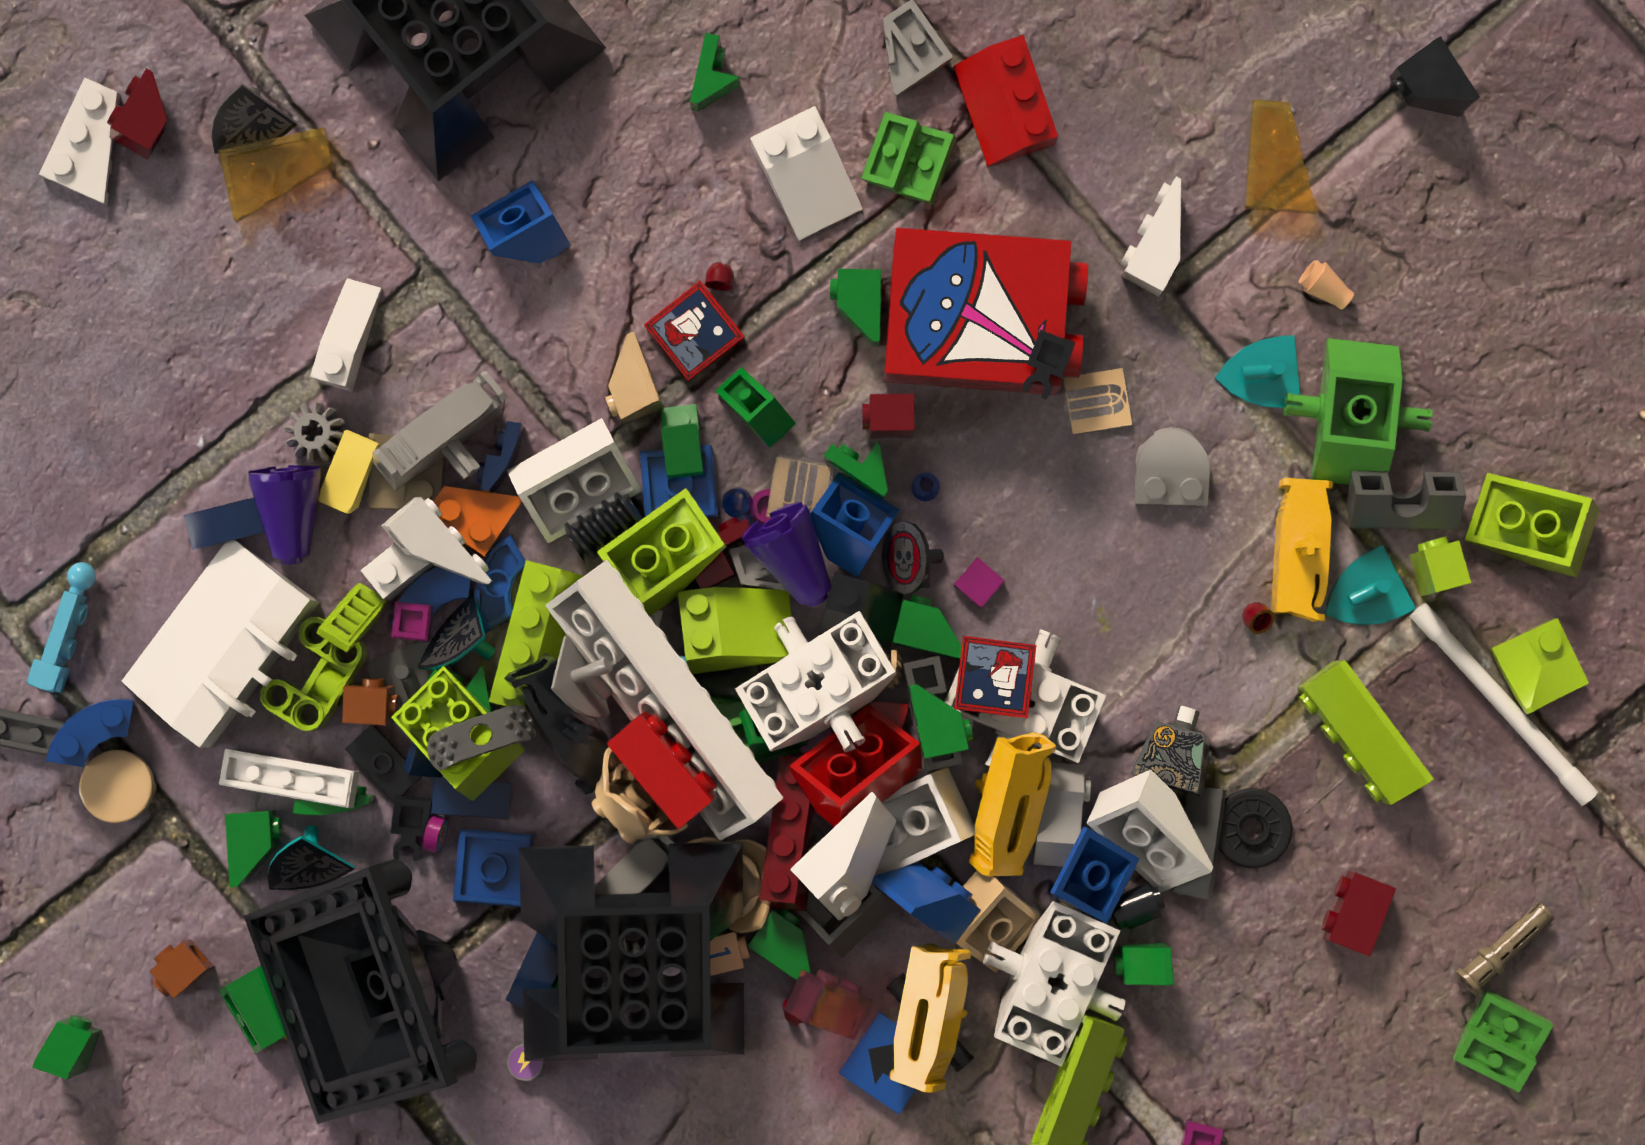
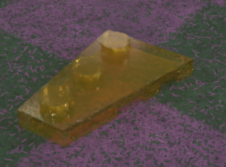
[1244,99,1318,214]
[218,127,334,223]

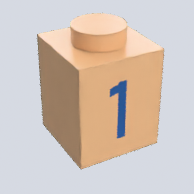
[710,931,750,976]

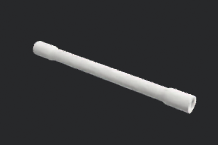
[1409,602,1598,806]

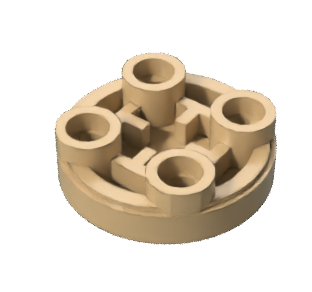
[79,750,157,823]

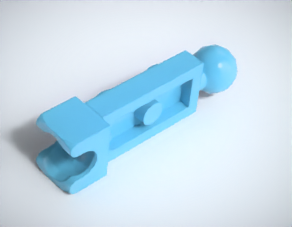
[27,562,96,693]

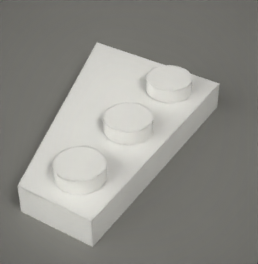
[39,77,120,206]

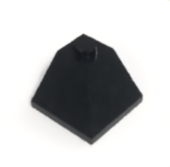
[1389,36,1480,117]
[819,573,904,657]

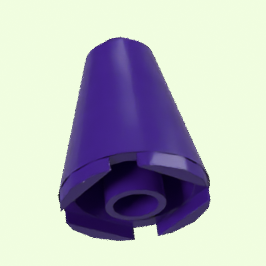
[248,465,322,565]
[742,502,831,607]

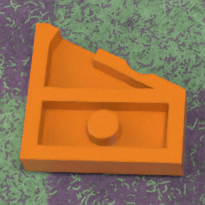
[433,486,522,558]

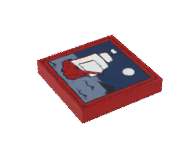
[644,280,745,382]
[954,636,1037,719]

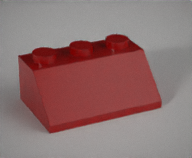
[953,35,1058,168]
[789,704,922,827]
[606,711,718,830]

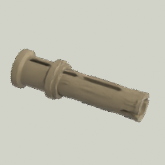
[1455,902,1554,996]

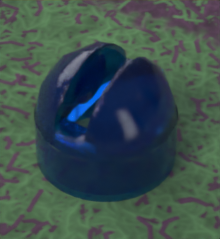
[722,487,753,517]

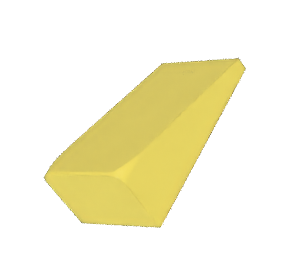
[318,430,379,514]

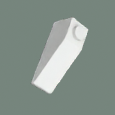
[310,278,382,392]
[360,543,434,601]

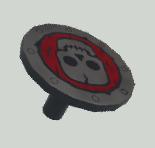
[882,521,944,594]

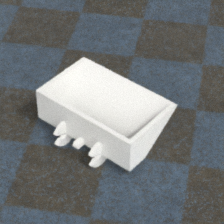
[122,540,320,748]

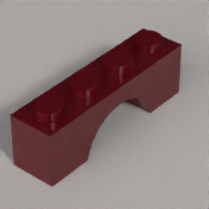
[759,755,815,911]

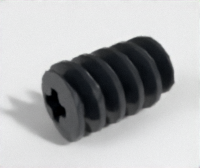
[564,492,643,563]

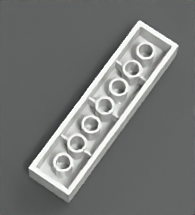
[545,560,783,841]

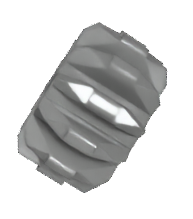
[284,402,345,464]

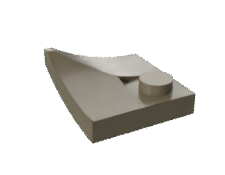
[369,433,446,510]

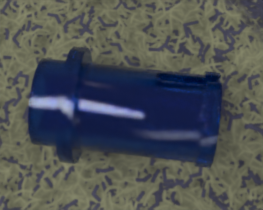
[911,472,940,502]

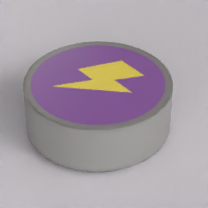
[507,1043,545,1081]

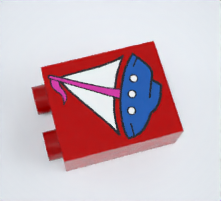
[884,228,1088,395]

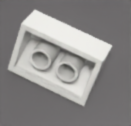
[507,418,642,543]

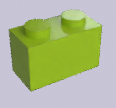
[1409,537,1471,596]

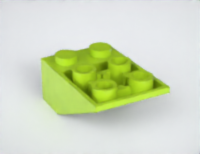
[391,666,525,801]

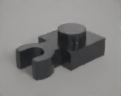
[1023,329,1076,399]
[390,795,431,861]

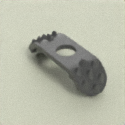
[427,705,536,770]

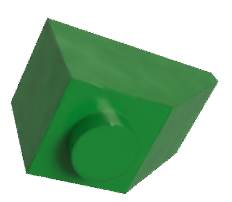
[830,269,881,347]
[715,367,796,448]
[892,595,962,660]
[908,684,974,759]
[225,810,283,888]
[747,908,813,988]
[1113,942,1174,985]
[32,1015,101,1080]

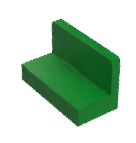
[219,966,286,1054]

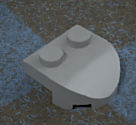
[1134,427,1210,506]

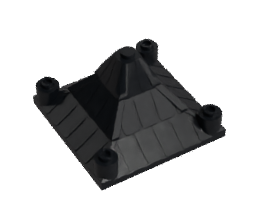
[244,859,477,1124]

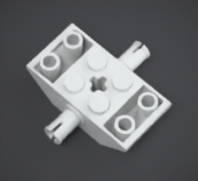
[735,611,897,752]
[945,630,1106,766]
[983,901,1125,1067]

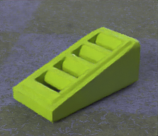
[316,583,387,652]

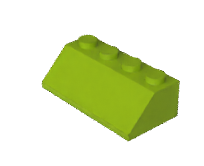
[489,560,584,707]
[1297,660,1434,805]
[1030,1012,1127,1145]

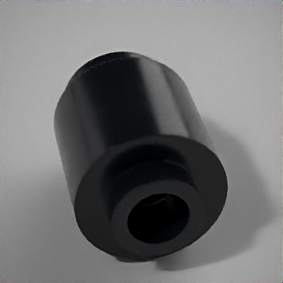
[1112,883,1165,930]

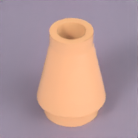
[1299,260,1354,310]

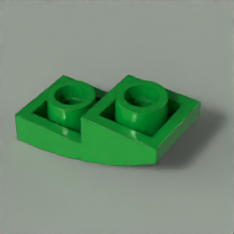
[293,785,376,815]

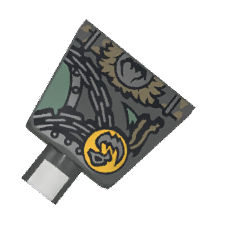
[1131,706,1210,797]

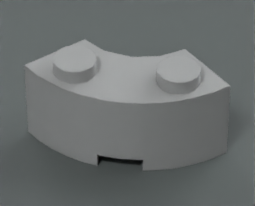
[1033,763,1091,867]

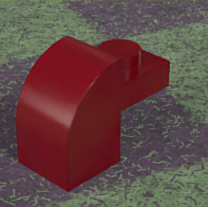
[695,517,750,589]

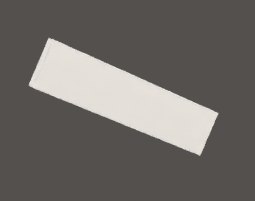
[219,749,360,808]

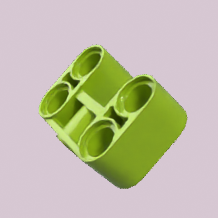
[260,617,368,731]

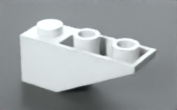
[1120,176,1181,297]
[381,497,492,584]

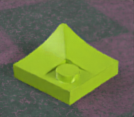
[1489,618,1589,714]

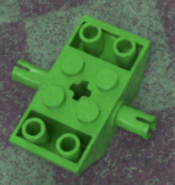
[1283,338,1433,486]

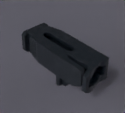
[504,653,622,795]

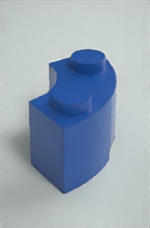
[46,698,134,767]

